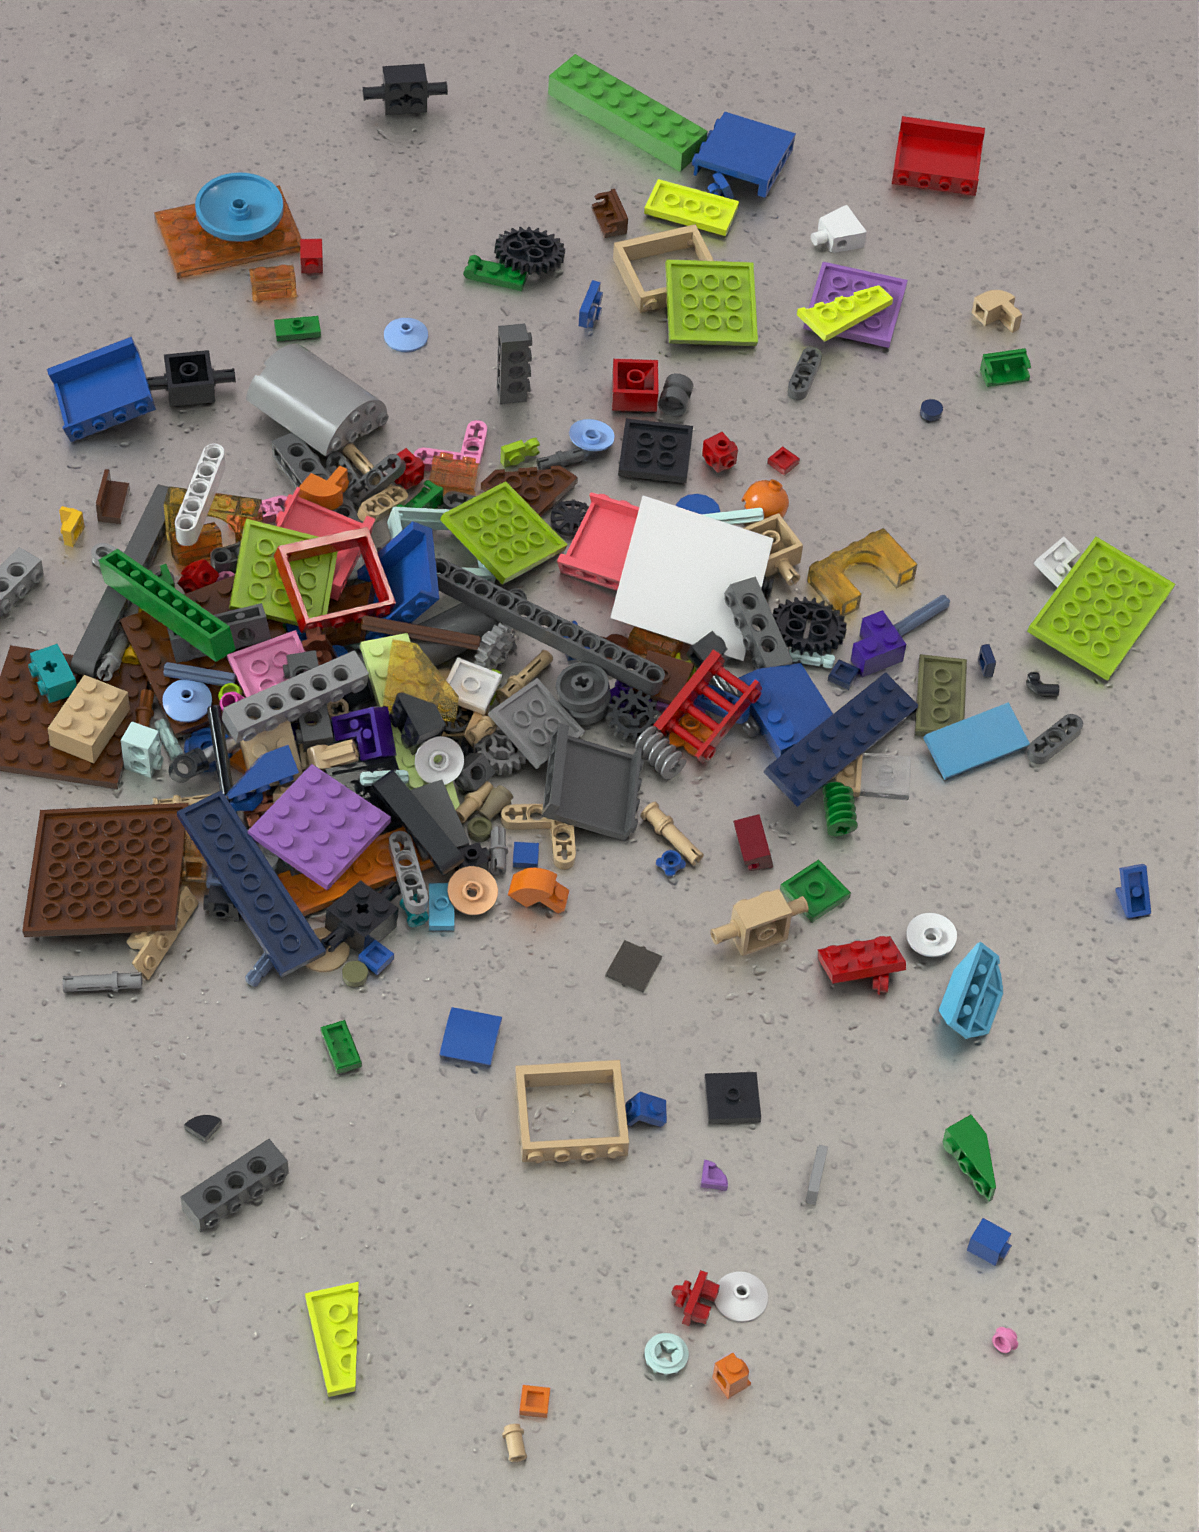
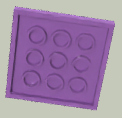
[803,262,908,348]
[248,764,391,890]

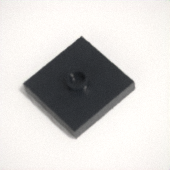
[704,1072,761,1124]

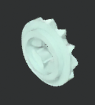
[644,1333,689,1376]

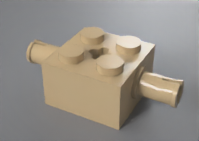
[743,513,803,586]
[710,889,809,956]

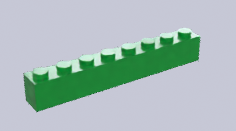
[98,549,236,662]

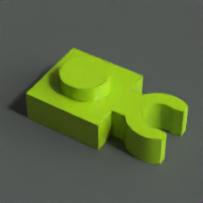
[500,438,540,468]

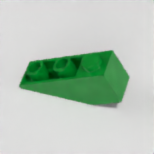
[942,1114,996,1201]

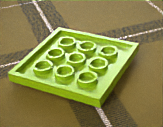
[665,260,758,346]
[440,481,568,585]
[229,519,338,632]

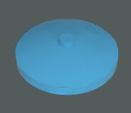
[195,173,283,241]

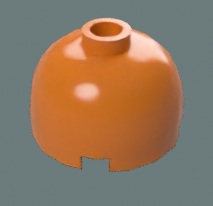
[741,479,789,519]

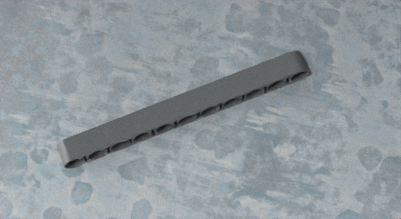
[70,484,182,679]
[435,558,665,695]

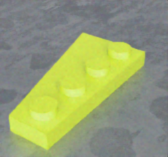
[797,285,893,342]
[305,1282,359,1397]

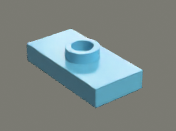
[429,883,454,931]

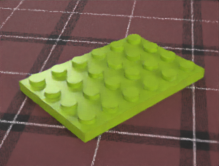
[1027,536,1176,681]

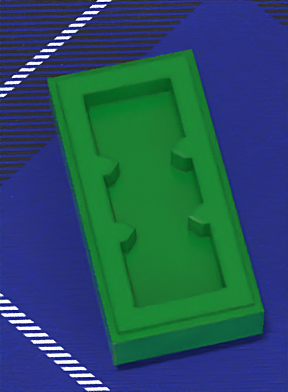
[274,316,321,341]
[320,1020,362,1074]

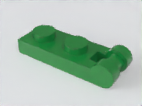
[463,255,528,291]

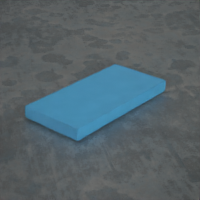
[923,702,1030,780]

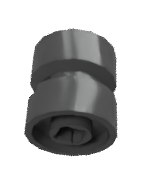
[658,373,694,416]

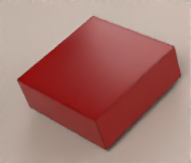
[767,446,800,476]

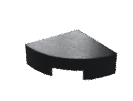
[184,1115,222,1143]

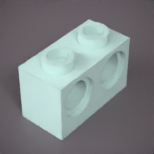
[121,722,164,778]

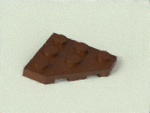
[481,466,578,517]

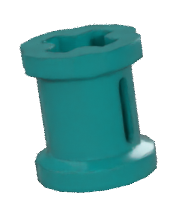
[399,894,429,927]

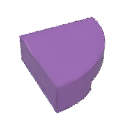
[701,1159,728,1191]

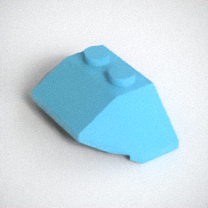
[939,942,1003,1039]

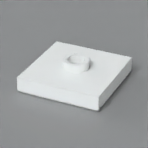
[439,657,502,715]

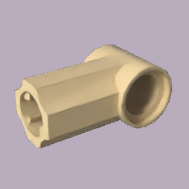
[307,739,359,772]

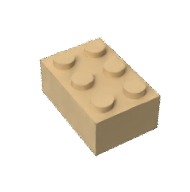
[48,675,130,763]
[240,708,303,791]

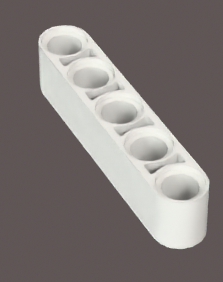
[175,443,226,546]

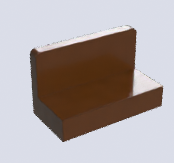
[96,469,130,524]

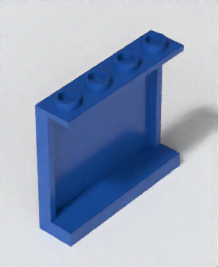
[692,112,796,198]
[47,336,156,442]
[357,521,440,641]

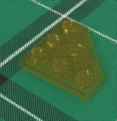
[382,639,459,722]

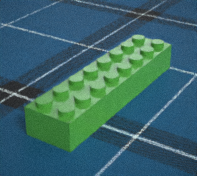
[548,54,708,172]

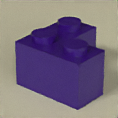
[850,610,907,678]
[331,707,397,761]

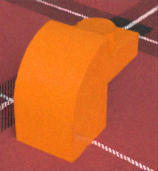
[299,466,349,510]
[508,868,570,914]

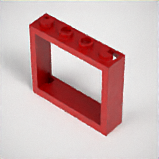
[274,527,396,633]

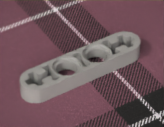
[389,831,428,914]

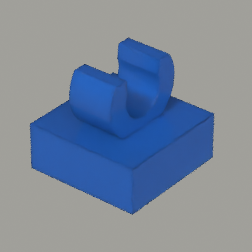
[707,172,734,199]

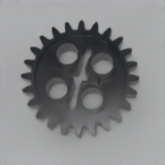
[494,227,565,275]
[772,597,847,657]

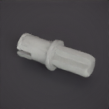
[488,826,508,875]

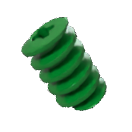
[822,782,858,837]

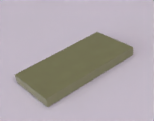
[914,654,967,736]

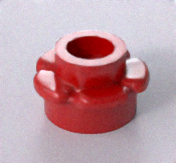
[873,973,889,995]

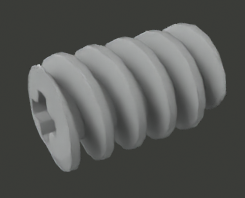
[635,726,687,779]

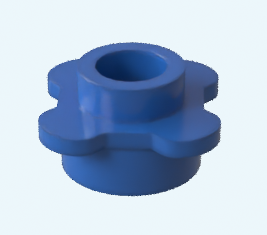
[656,850,686,877]

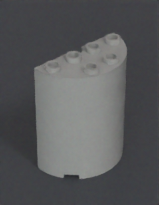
[246,344,389,456]

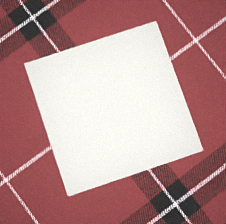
[610,496,773,661]

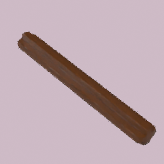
[361,615,481,650]

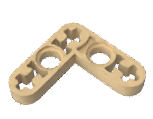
[501,804,576,870]

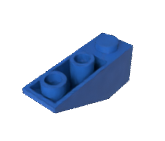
[225,745,299,803]

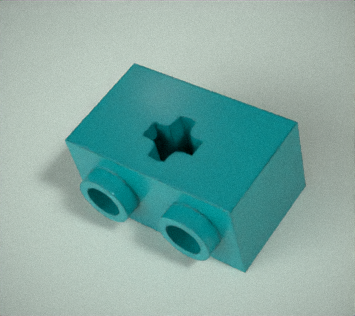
[28,644,76,703]

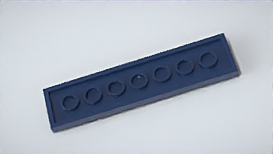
[764,672,918,807]
[177,790,326,978]

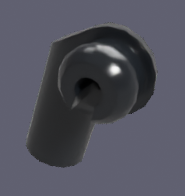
[1026,672,1059,696]

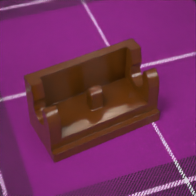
[592,189,628,238]

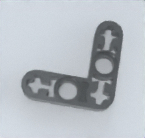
[326,452,406,507]

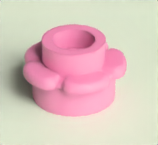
[992,1327,1018,1353]

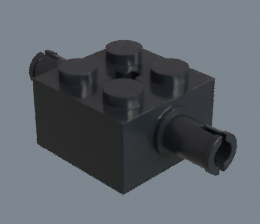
[362,63,448,115]
[147,350,236,407]
[321,880,401,954]

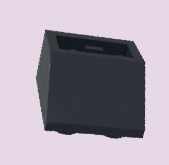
[389,692,446,755]

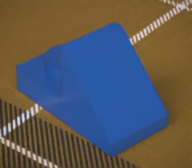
[1116,864,1152,918]

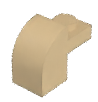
[971,290,1022,333]

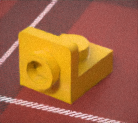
[59,506,85,547]

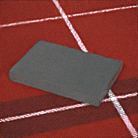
[410,780,470,862]

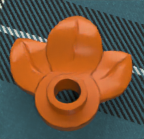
[669,714,713,757]

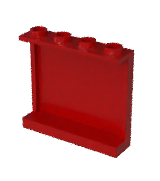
[892,116,985,196]

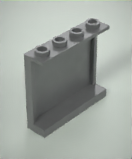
[542,723,644,841]

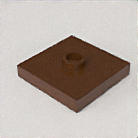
[633,650,694,705]

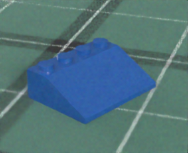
[737,663,833,759]

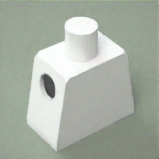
[811,205,867,253]

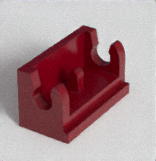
[733,814,773,871]

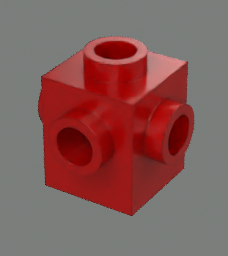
[702,432,738,473]
[392,448,425,490]
[177,559,220,594]

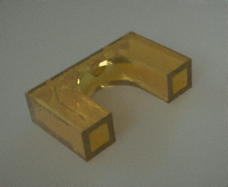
[163,486,263,543]
[807,528,918,616]

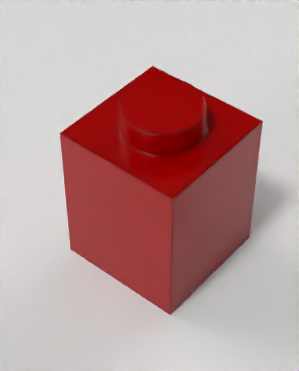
[300,239,323,273]

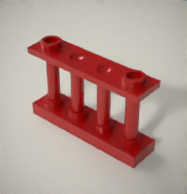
[654,649,762,765]

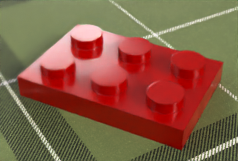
[817,936,906,984]

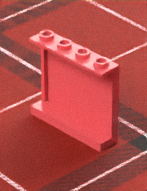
[275,487,375,601]
[557,492,639,591]

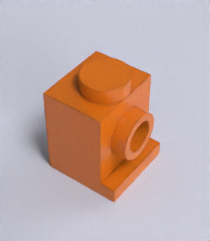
[712,1353,751,1399]

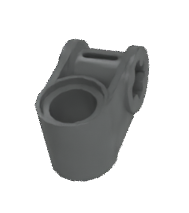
[210,541,241,574]

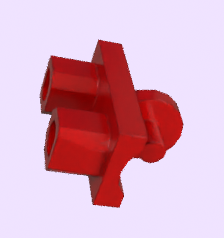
[671,1270,720,1326]

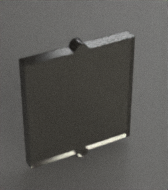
[605,940,662,993]

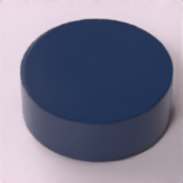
[920,399,943,421]

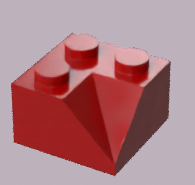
[612,359,659,412]

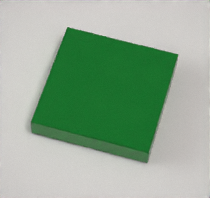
[780,859,851,923]

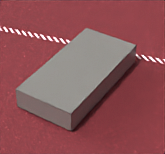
[806,1145,828,1205]

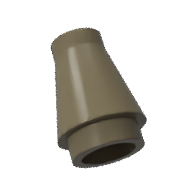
[478,785,514,821]

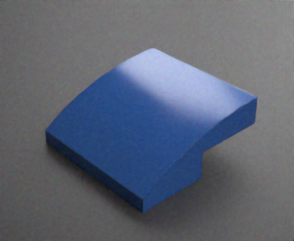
[440,1007,502,1066]

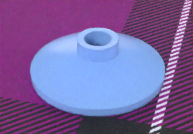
[384,318,428,352]
[569,419,615,451]
[163,679,212,723]

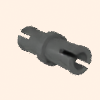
[537,447,584,470]

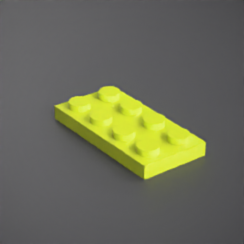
[644,179,739,236]

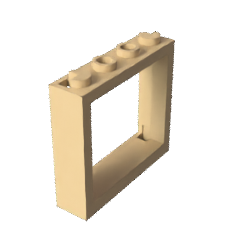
[613,224,714,313]
[515,1060,629,1163]

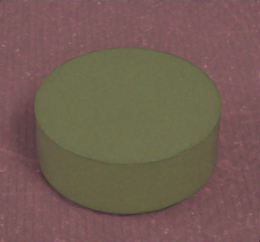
[467,817,492,842]
[342,961,368,987]

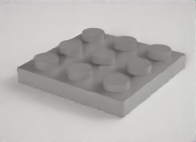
[488,678,585,769]

